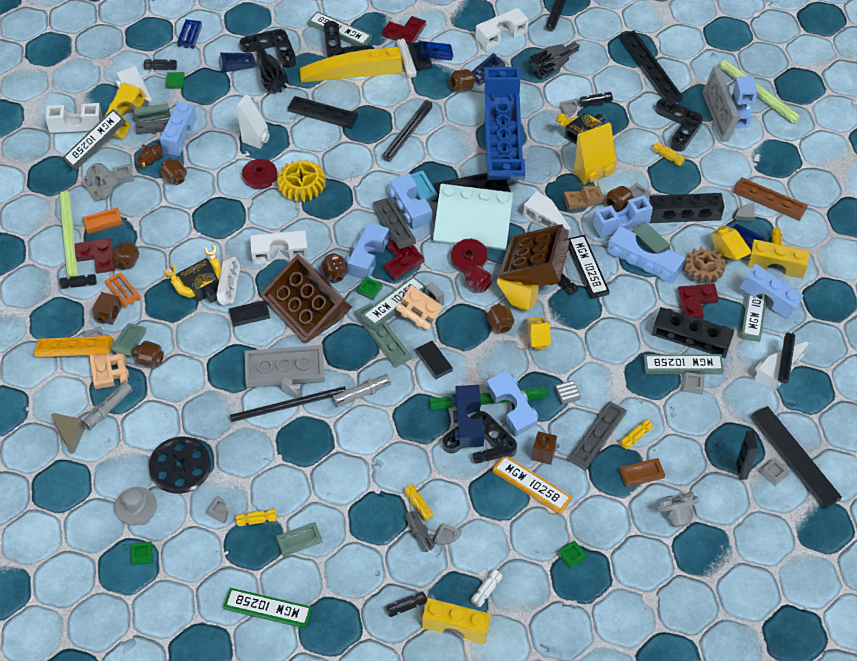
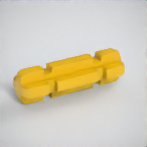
[653,142,685,166]
[771,228,783,245]
[620,419,653,449]
[405,484,433,521]
[236,508,277,526]

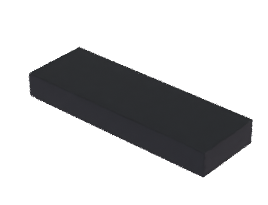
[736,431,758,480]

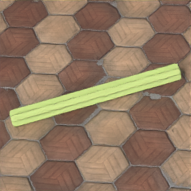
[720,60,800,123]
[60,191,78,279]

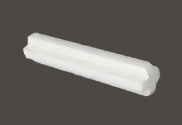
[397,38,416,78]

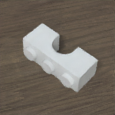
[476,8,529,50]
[45,103,103,133]
[250,230,308,264]

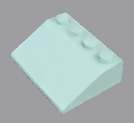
[433,184,513,250]

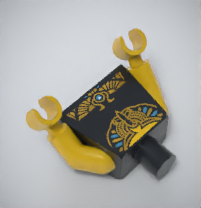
[555,113,605,145]
[163,244,222,302]

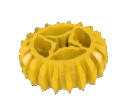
[277,159,326,202]

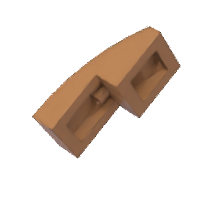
[562,186,605,210]

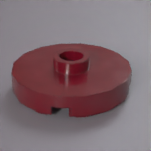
[242,159,278,189]
[451,238,488,273]

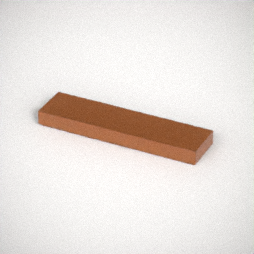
[733,177,808,221]

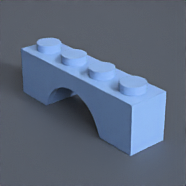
[607,226,686,284]

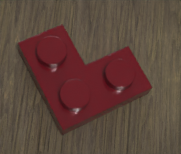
[382,16,426,45]
[75,238,115,274]
[384,240,424,280]
[677,283,719,320]

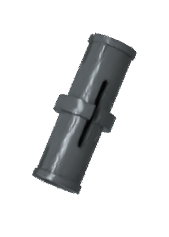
[135,118,170,134]
[405,511,435,552]

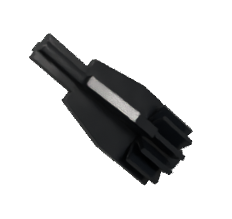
[528,42,580,78]
[256,48,289,94]

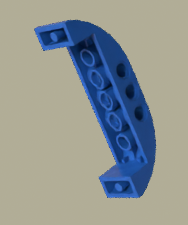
[485,67,525,180]

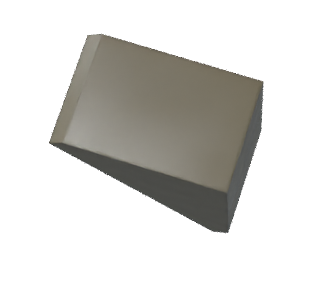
[51,413,85,454]

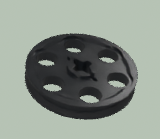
[149,436,211,494]

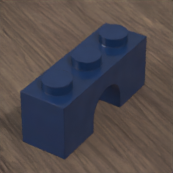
[451,385,484,448]

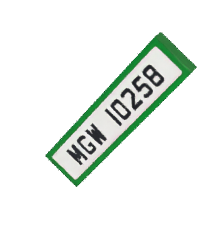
[223,588,313,629]

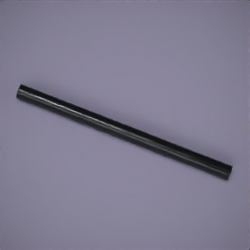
[230,386,346,422]

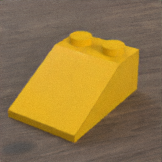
[574,123,617,185]

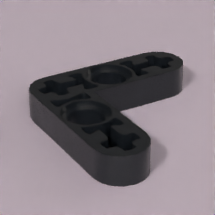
[324,21,375,58]
[240,29,296,68]
[655,99,703,152]
[442,411,517,458]

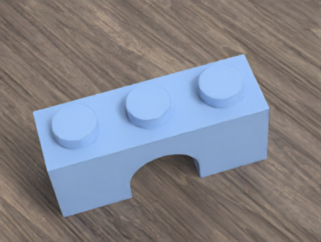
[732,76,758,129]
[160,101,197,156]
[388,173,432,229]
[593,195,653,238]
[346,222,390,279]
[739,264,804,319]
[486,370,538,436]

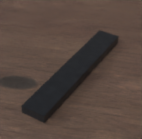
[619,30,683,103]
[751,406,842,509]

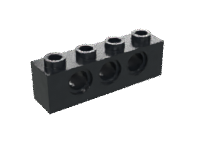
[649,193,725,223]
[652,307,735,359]

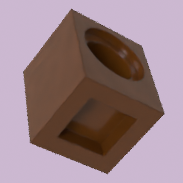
[92,292,122,325]
[532,431,557,465]

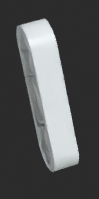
[217,257,240,306]

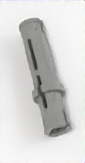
[333,373,392,407]
[82,382,133,430]

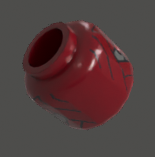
[464,265,492,293]

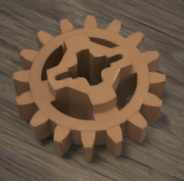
[684,247,726,284]

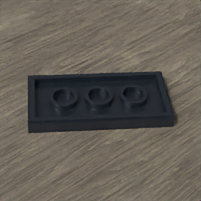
[434,173,511,199]

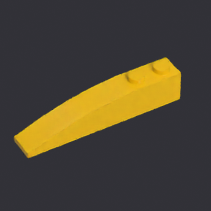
[300,47,402,83]

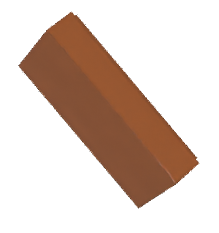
[619,458,665,488]

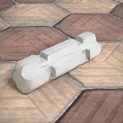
[471,570,502,607]

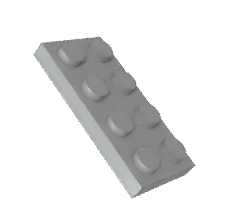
[702,67,740,142]
[245,345,325,388]

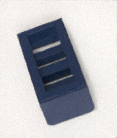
[219,52,256,73]
[471,53,506,85]

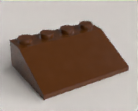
[499,224,570,286]
[260,254,352,343]

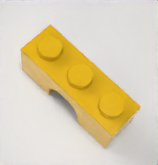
[105,82,147,140]
[748,239,810,279]
[422,598,491,644]

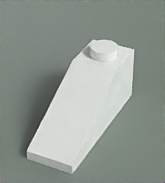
[115,66,153,107]
[237,94,269,149]
[523,191,571,238]
[755,341,809,392]

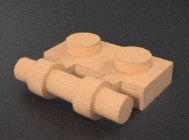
[396,285,443,330]
[89,352,129,390]

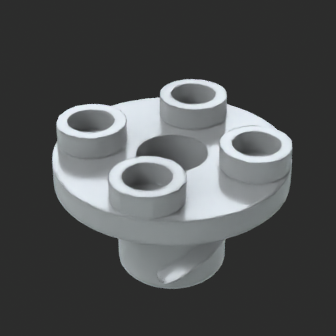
[83,163,118,200]
[115,487,157,525]
[657,492,699,527]

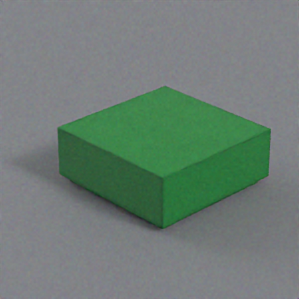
[166,72,185,89]
[357,276,383,300]
[557,540,587,570]
[131,541,153,566]

